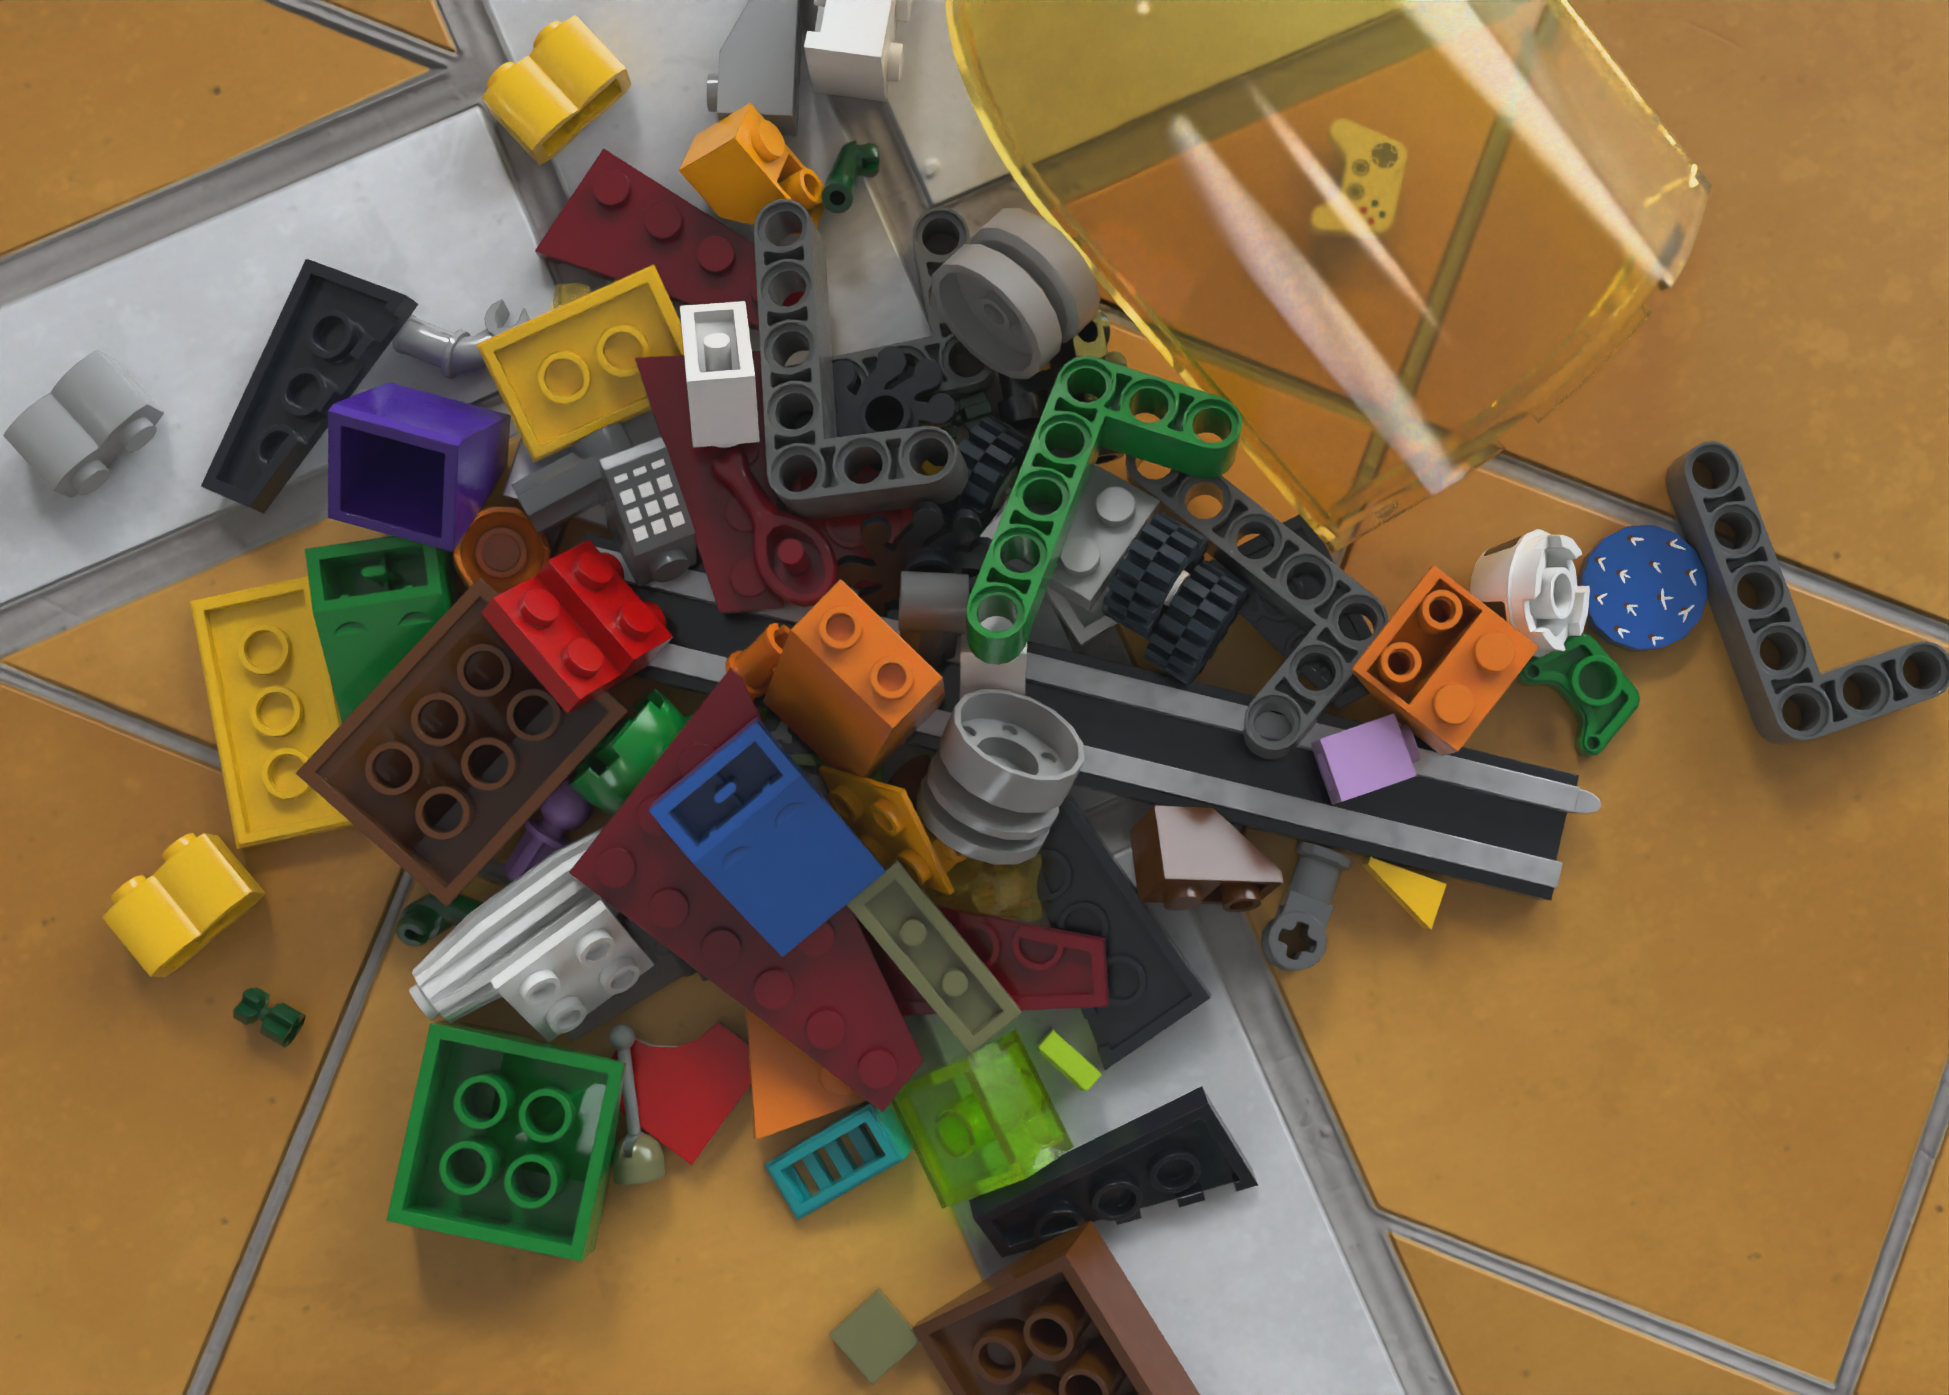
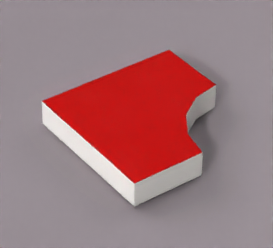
[611,1021,751,1165]

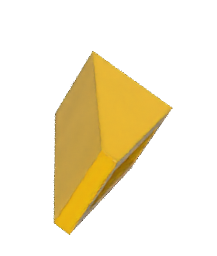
[1362,857,1447,930]

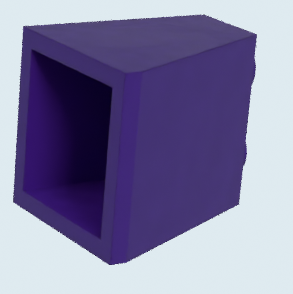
[328,382,511,552]

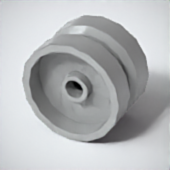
[931,208,1100,379]

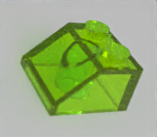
[891,1029,1074,1208]

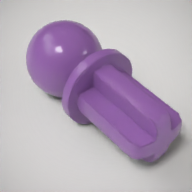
[503,780,592,882]

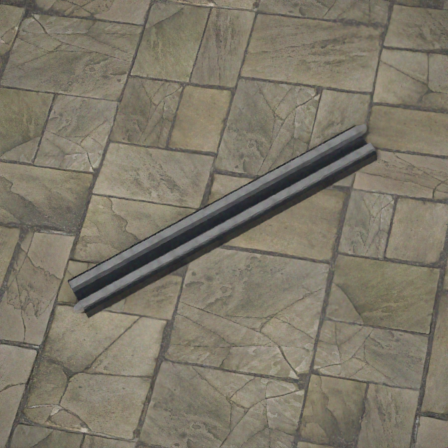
[580,533,1601,900]

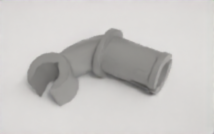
[392,299,531,379]

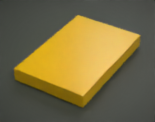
[476,264,684,463]

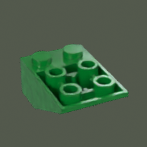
[305,536,459,723]

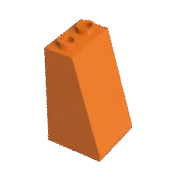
[763,579,946,779]

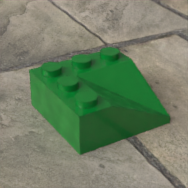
[386,1020,626,1262]

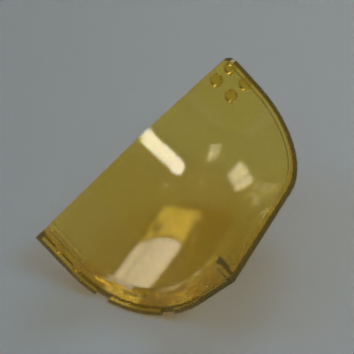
[945,0,1712,553]

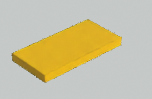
[190,576,354,850]

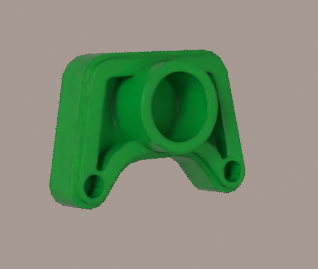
[1516,633,1640,757]

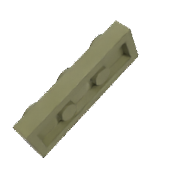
[846,857,1022,1055]

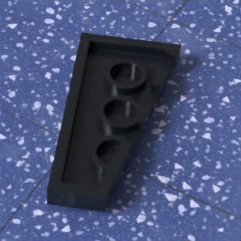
[201,258,419,514]
[1024,793,1211,1070]
[969,1086,1258,1258]

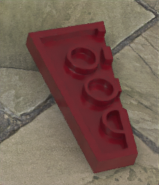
[535,148,805,331]
[635,351,784,614]
[855,904,1109,1016]

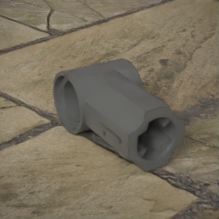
[511,422,634,535]
[898,571,969,671]

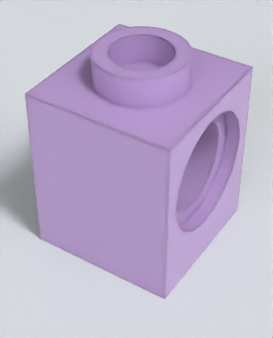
[1310,713,1420,804]

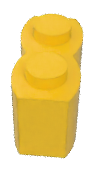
[482,15,632,166]
[102,833,266,977]

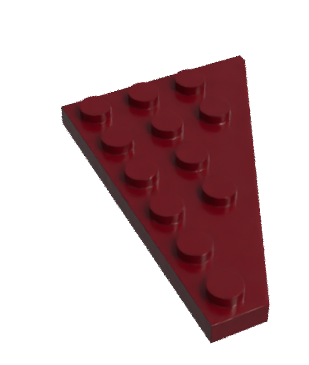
[569,668,923,1112]

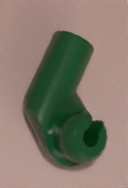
[822,140,880,214]
[396,893,484,947]

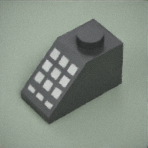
[599,437,697,587]

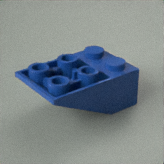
[649,717,886,957]

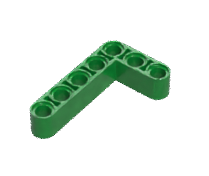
[966,356,1243,665]

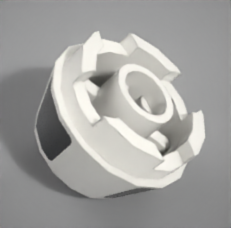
[1470,529,1590,657]

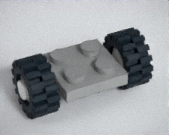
[937,415,1208,640]

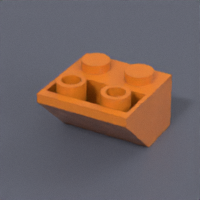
[1350,565,1539,756]

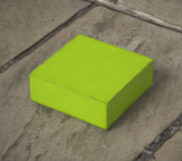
[1037,1027,1102,1092]

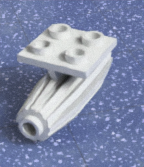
[409,826,655,1042]

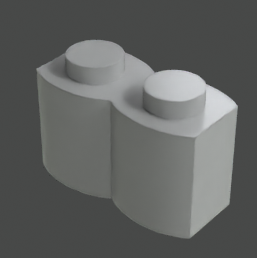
[3,349,164,498]

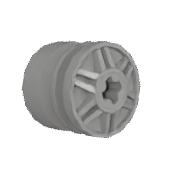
[916,689,1085,865]

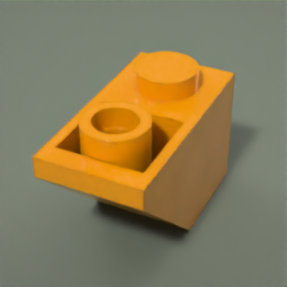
[679,102,825,236]

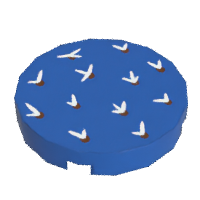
[1577,525,1708,651]

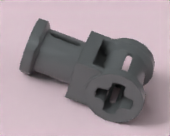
[1261,841,1352,971]

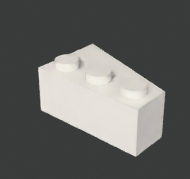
[804,0,912,102]

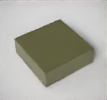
[829,1288,920,1385]

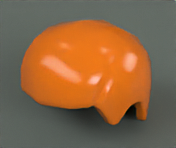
[453,507,551,594]

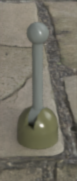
[609,1024,666,1185]

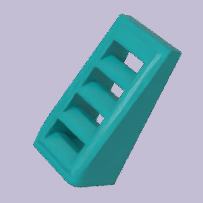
[765,1101,914,1220]

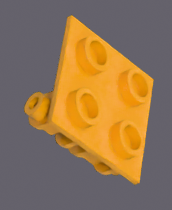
[818,765,967,895]

